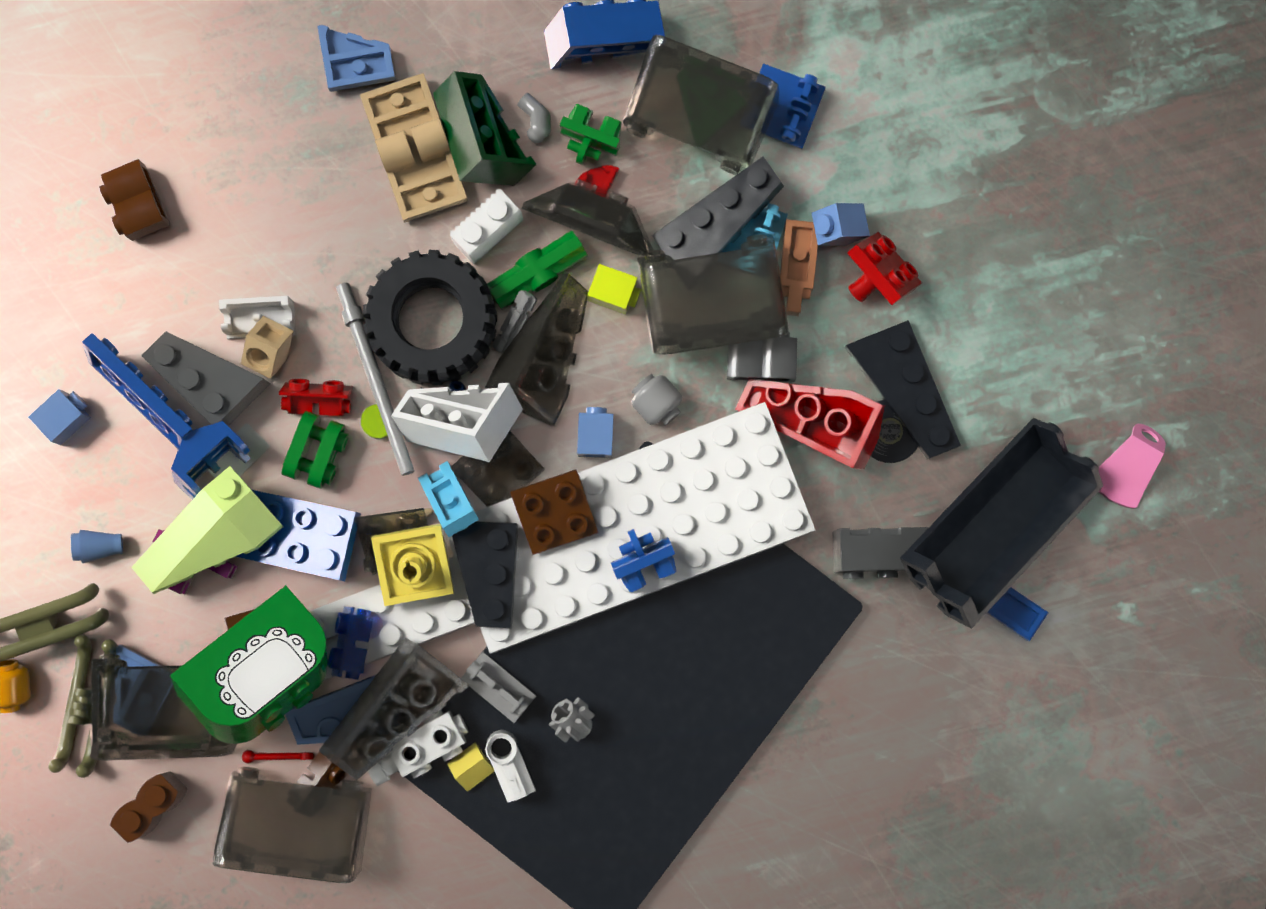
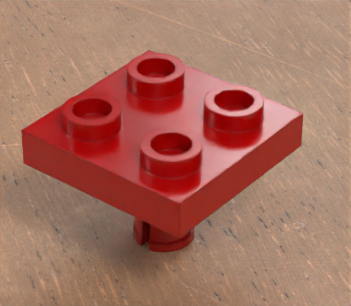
[847,232,922,305]

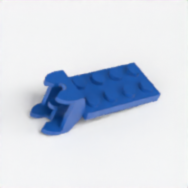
[82,333,251,500]

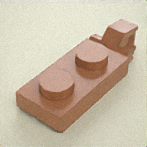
[778,219,818,316]

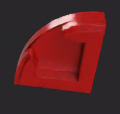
[575,165,620,200]

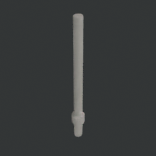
[336,283,415,476]

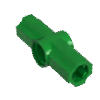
[487,230,588,310]

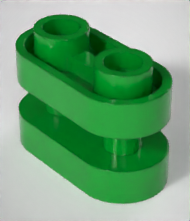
[281,411,349,489]

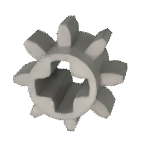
[549,697,595,743]

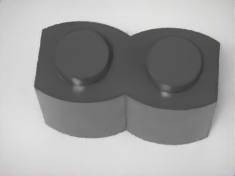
[727,330,797,382]

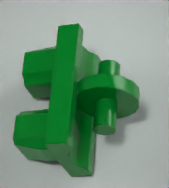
[559,104,622,165]

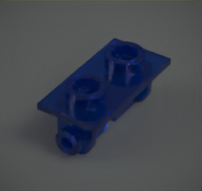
[328,606,374,680]

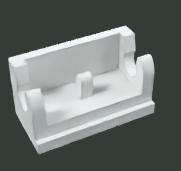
[219,296,296,339]

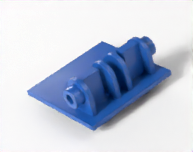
[739,63,826,149]

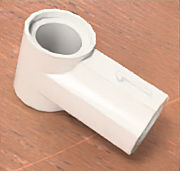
[485,730,536,802]

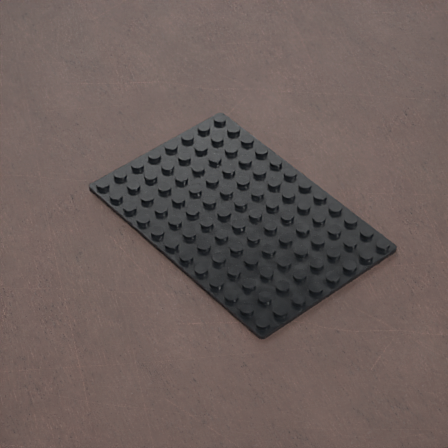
[397,441,863,909]

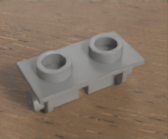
[461,652,536,723]

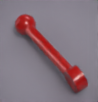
[241,750,314,764]

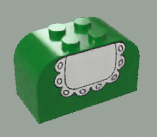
[170,585,328,744]

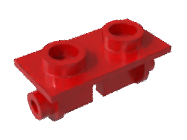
[279,379,353,417]

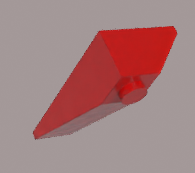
[735,379,884,469]

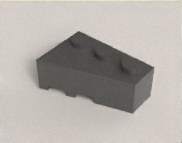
[141,331,271,426]

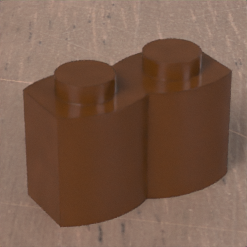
[99,159,169,241]
[110,771,187,843]

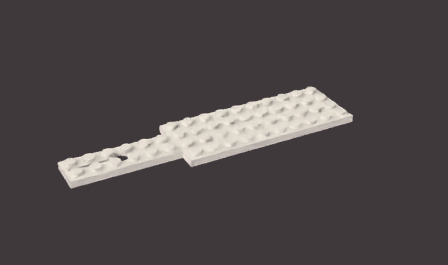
[309,402,815,681]

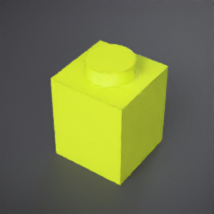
[587,264,642,315]

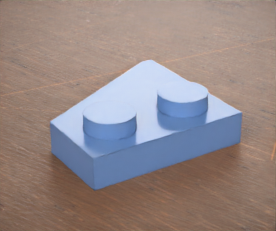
[317,25,396,92]

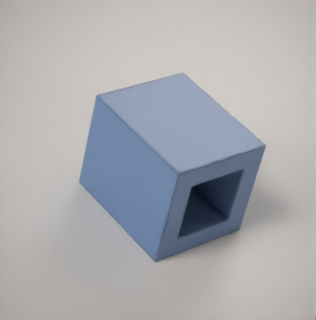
[812,203,870,246]
[28,389,91,445]
[577,407,614,458]

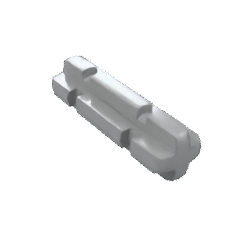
[493,290,537,355]

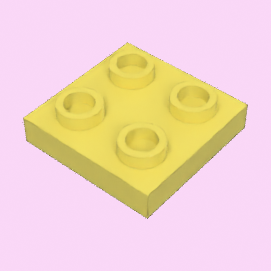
[371,524,454,606]

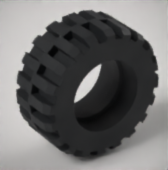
[363,250,497,386]

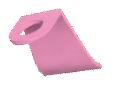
[1098,424,1166,509]

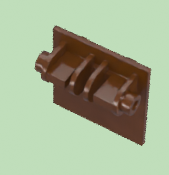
[510,469,599,555]

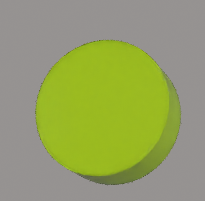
[361,404,388,439]

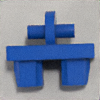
[611,529,677,592]

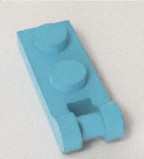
[418,461,479,537]

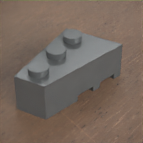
[832,527,929,579]

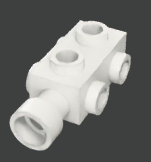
[365,708,469,786]

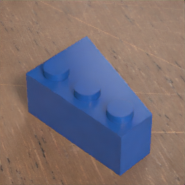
[544,0,666,69]

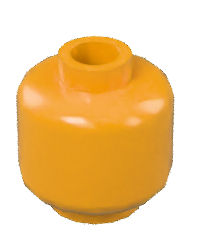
[0,659,31,713]

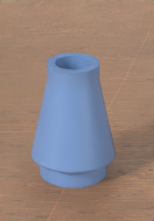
[71,530,123,564]

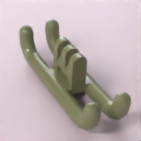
[0,583,109,662]
[48,634,118,778]

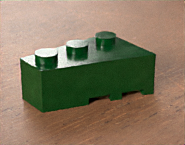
[433,71,536,186]

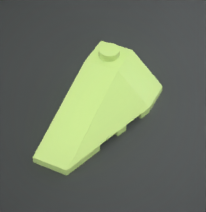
[131,466,283,594]

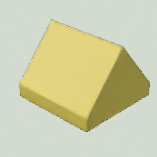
[447,743,494,792]

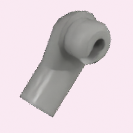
[517,93,551,143]

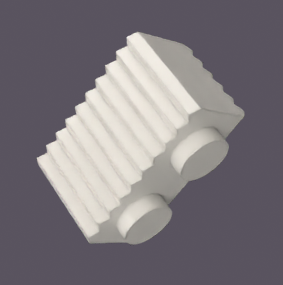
[450,189,524,264]

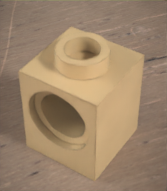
[240,316,294,379]

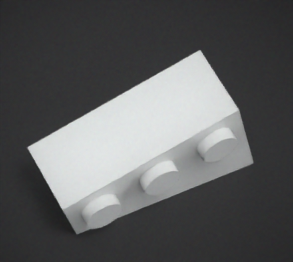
[391,383,523,462]

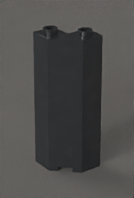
[900,418,1103,629]

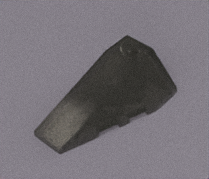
[485,273,589,425]

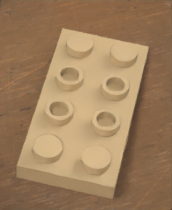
[360,73,468,223]

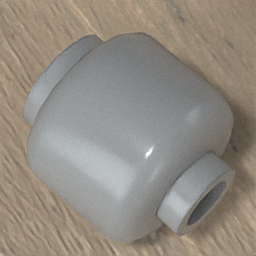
[632,374,682,425]

